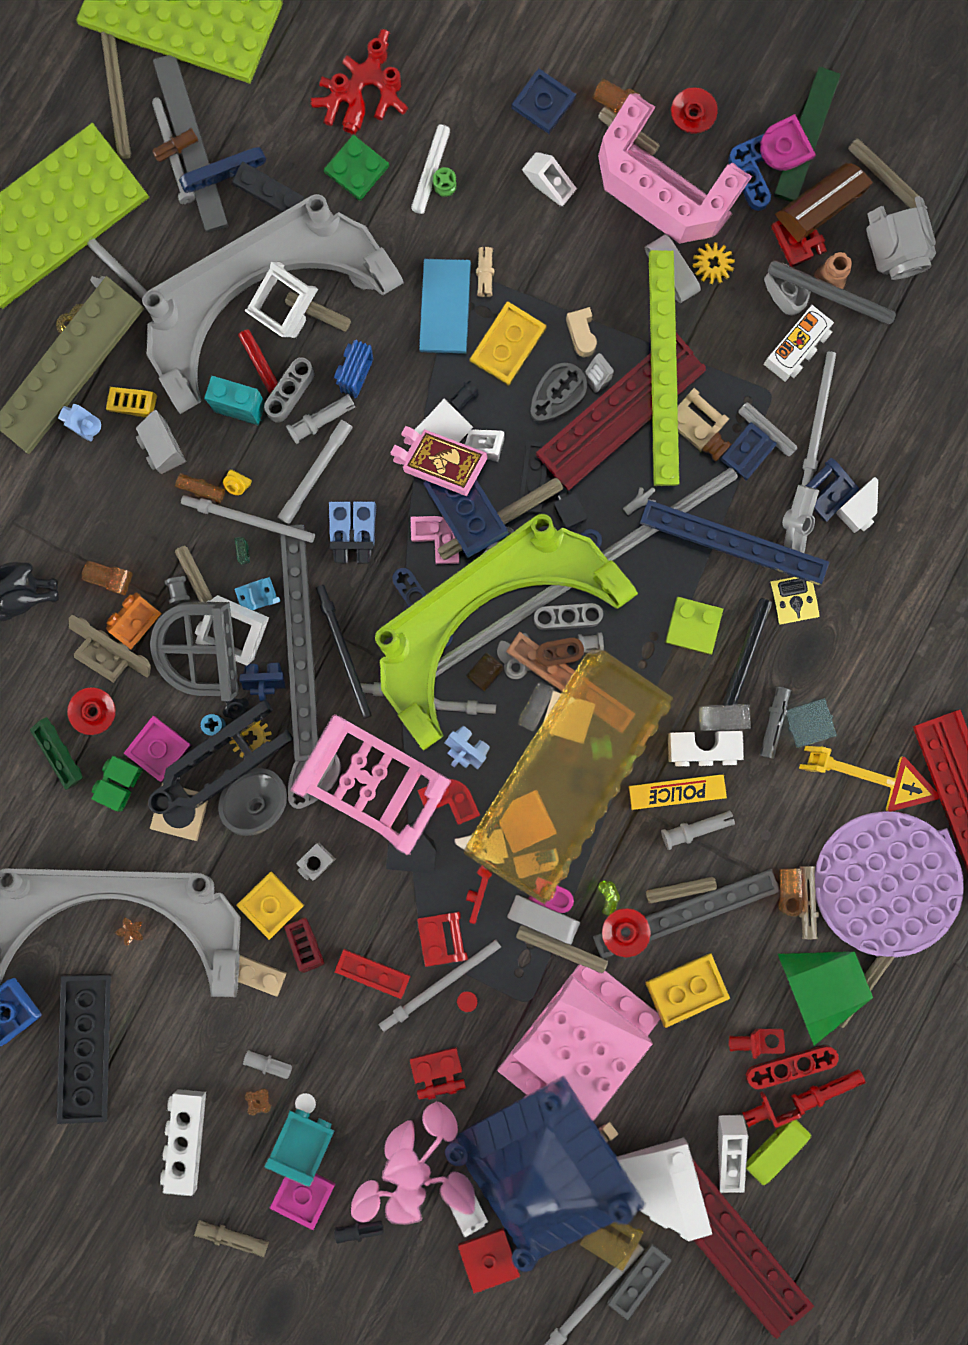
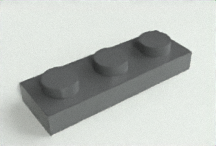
[608,1243,672,1320]

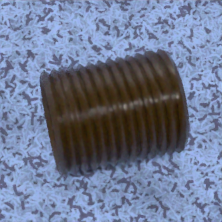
[466,653,504,691]

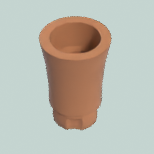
[814,252,852,289]

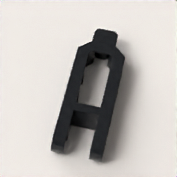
[148,700,293,814]

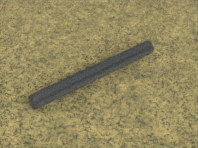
[768,260,896,324]

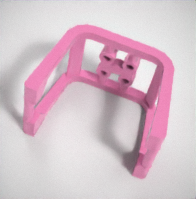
[291,715,450,855]

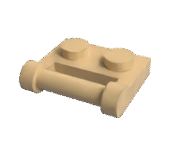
[677,388,729,451]

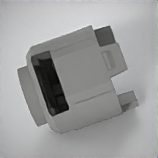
[866,196,936,280]

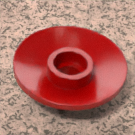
[671,88,718,134]
[67,688,116,735]
[602,908,651,957]

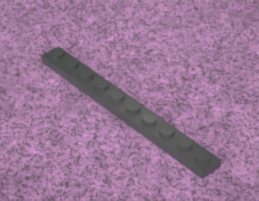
[280,525,319,762]

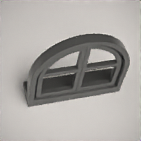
[150,602,239,701]

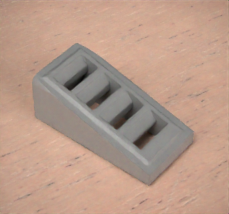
[584,353,614,393]

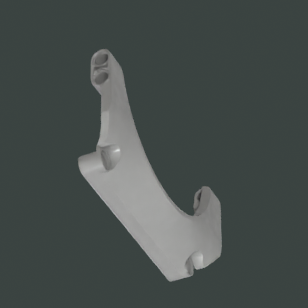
[142,194,404,414]
[0,869,240,997]

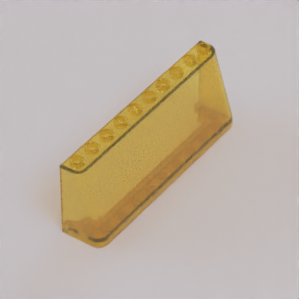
[464,650,673,905]

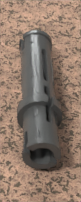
[759,686,792,759]

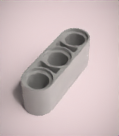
[645,234,701,303]
[264,358,314,422]
[533,603,603,630]
[507,895,580,944]

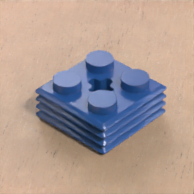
[334,339,373,399]
[0,978,42,1046]

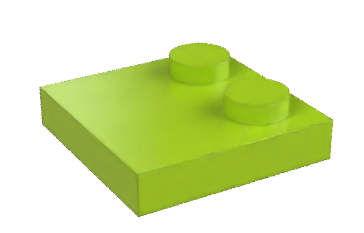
[665,597,723,655]

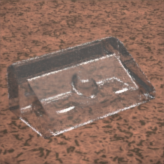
[518,683,555,732]

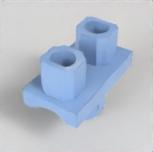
[58,404,101,441]
[445,726,490,770]

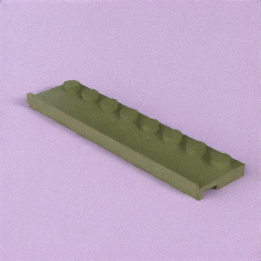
[0,276,145,454]

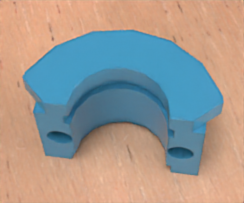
[234,577,280,610]

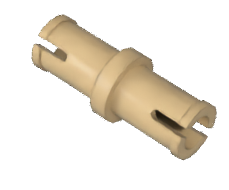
[476,247,494,297]

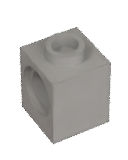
[296,843,336,881]

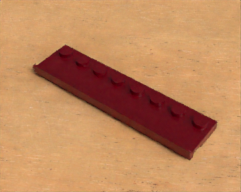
[536,333,706,492]
[691,1157,814,1339]

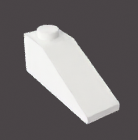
[718,1115,748,1193]

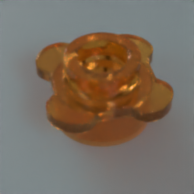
[245,1089,271,1116]

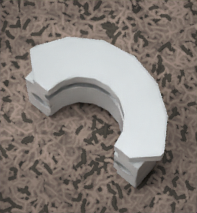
[449,1194,488,1237]

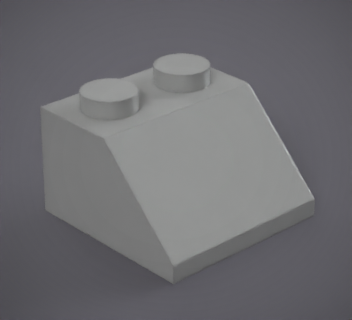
[136,410,186,474]

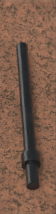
[316,585,372,719]

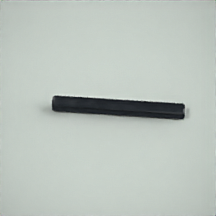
[722,598,772,710]

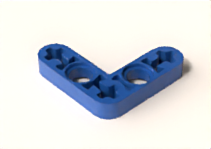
[729,133,771,211]

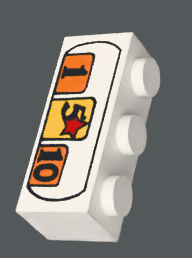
[764,305,834,382]

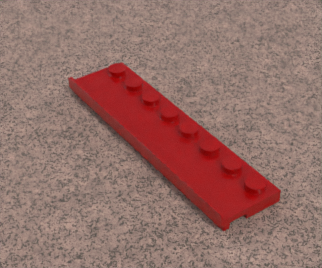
[913,710,968,873]

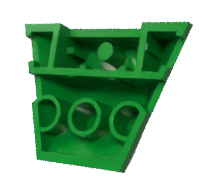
[778,951,873,1045]

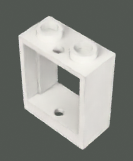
[195,595,269,666]

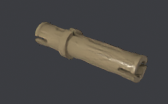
[799,866,819,939]
[194,1220,269,1257]

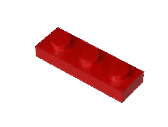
[335,949,411,999]

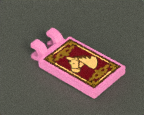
[390,426,488,496]

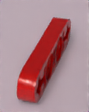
[746,1045,839,1089]

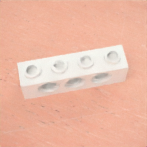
[160,1090,206,1196]

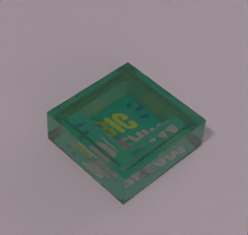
[235,537,250,565]

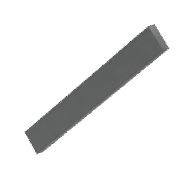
[153,55,229,233]
[593,869,780,959]

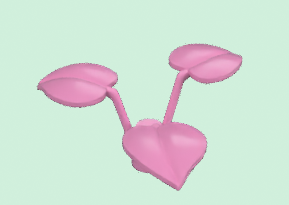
[383,1101,475,1215]
[351,1120,426,1224]

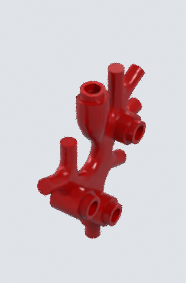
[311,29,408,134]

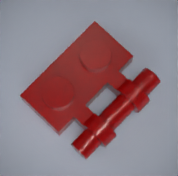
[771,220,827,267]
[410,1047,466,1100]

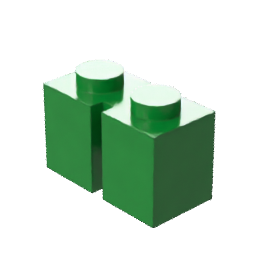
[92,756,143,812]

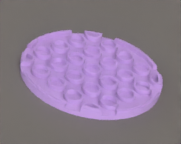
[815,811,963,957]

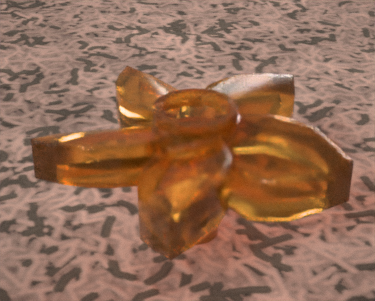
[115,917,143,946]

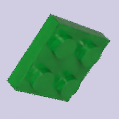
[324,135,389,201]

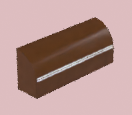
[775,163,873,243]

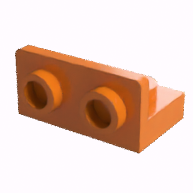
[106,592,162,649]

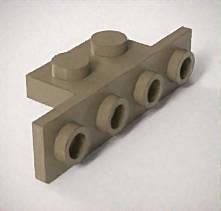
[69,615,151,683]

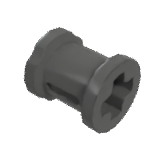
[165,576,191,605]

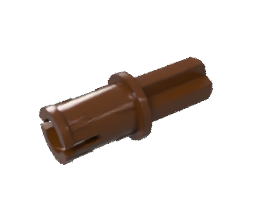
[152,128,198,162]

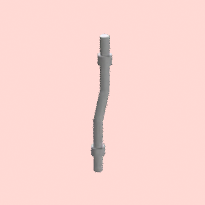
[360,682,496,715]

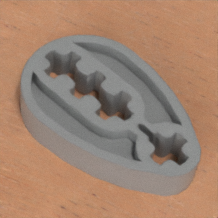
[288,753,341,809]

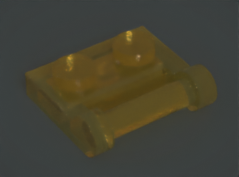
[580,1222,644,1271]

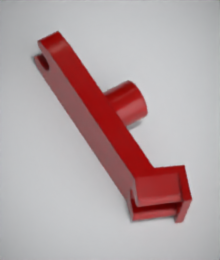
[466,864,492,924]

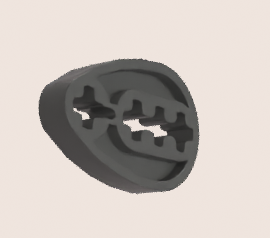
[530,363,587,423]

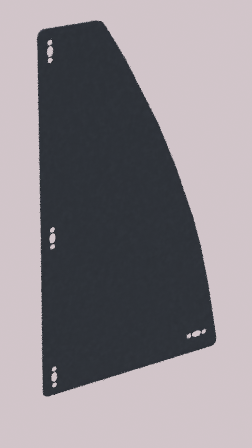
[402,272,773,1002]

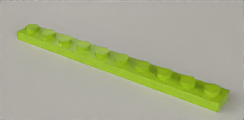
[649,250,679,486]

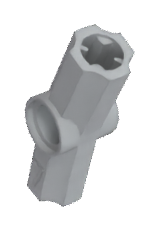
[782,485,819,553]

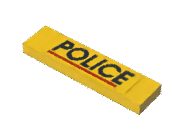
[628,774,727,810]

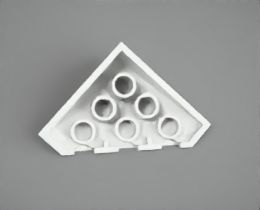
[616,1137,712,1241]

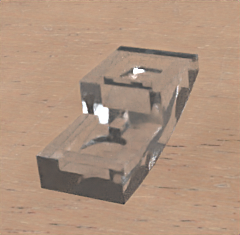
[699,704,750,730]

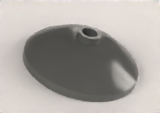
[218,768,287,836]

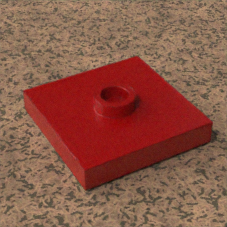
[458,1228,520,1293]

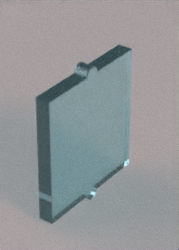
[786,698,837,748]

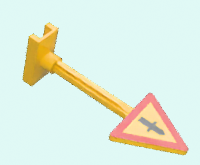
[799,746,940,812]

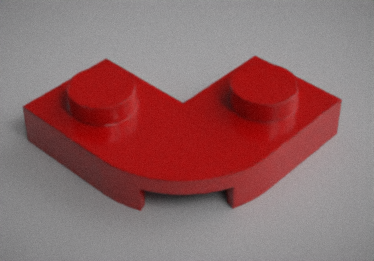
[417,779,480,825]

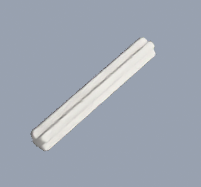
[412,125,450,214]

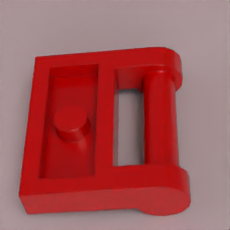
[417,912,468,967]

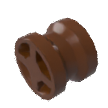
[702,432,732,462]

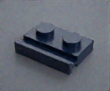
[720,422,777,481]

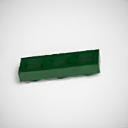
[30,717,83,790]

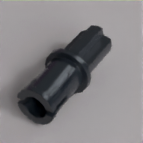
[334,1221,384,1244]

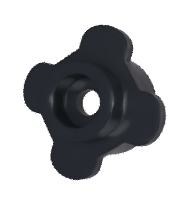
[223,698,249,720]

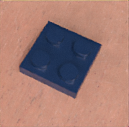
[512,68,576,134]

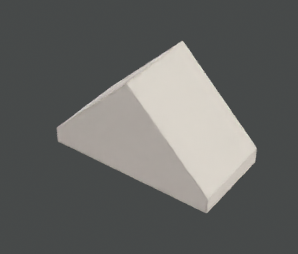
[465,430,504,462]

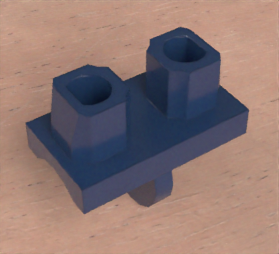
[239,663,286,701]

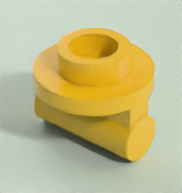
[223,470,252,495]

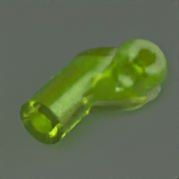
[598,880,620,915]

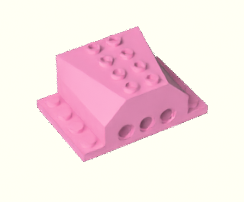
[497,965,660,1121]

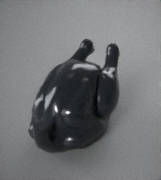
[0,562,59,622]

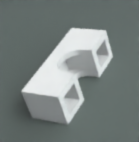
[668,731,743,766]

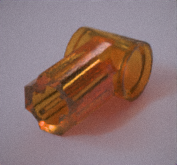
[593,79,642,114]
[82,561,133,596]
[779,869,804,916]

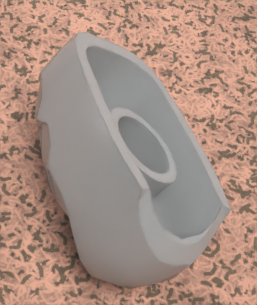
[764,263,811,316]

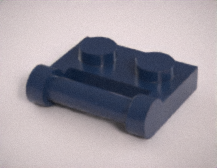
[806,458,859,522]

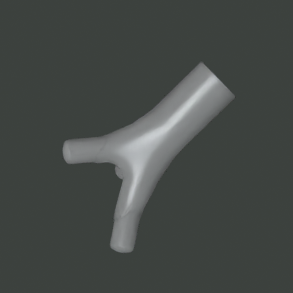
[623,488,656,516]

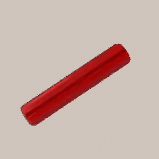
[239,329,278,394]

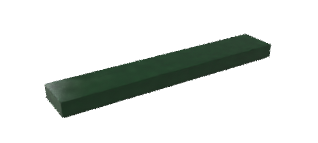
[774,67,841,202]

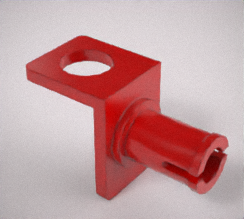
[729,1029,785,1058]
[742,1091,801,1128]

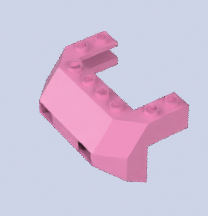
[598,93,752,243]

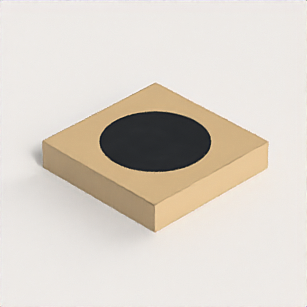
[150,783,208,841]

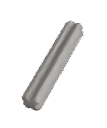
[739,403,797,456]

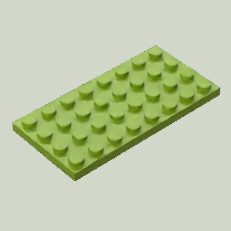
[76,0,282,83]
[0,123,149,309]

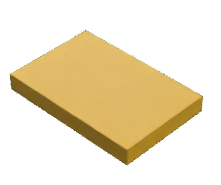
[470,301,547,385]
[645,953,730,1028]

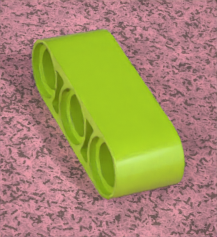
[746,1120,811,1185]

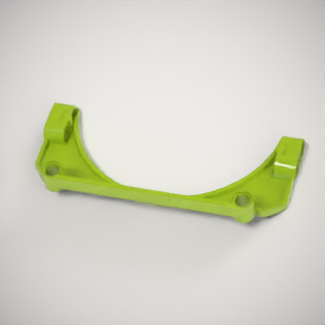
[375,514,638,751]

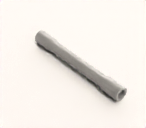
[277,420,353,525]

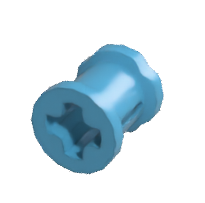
[201,714,226,736]

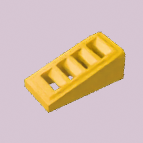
[106,387,157,417]

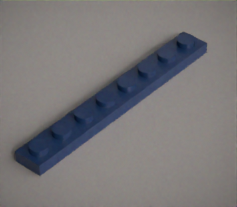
[640,500,829,585]

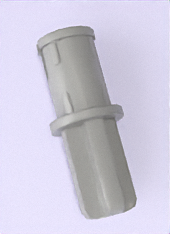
[243,1050,292,1079]

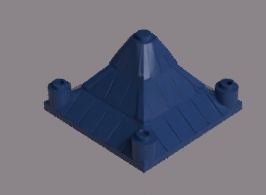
[445,1076,646,1272]

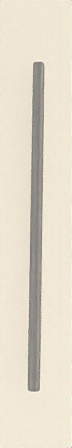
[435,468,738,677]

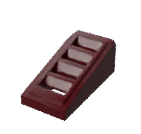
[284,917,325,973]

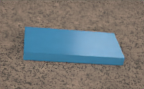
[419,259,471,353]

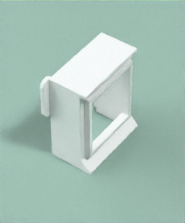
[245,262,318,338]

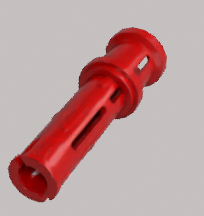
[791,1069,865,1116]

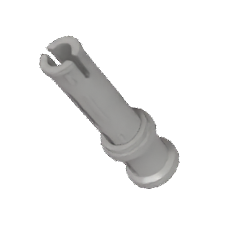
[286,394,355,445]
[661,810,735,850]

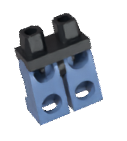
[329,502,376,564]

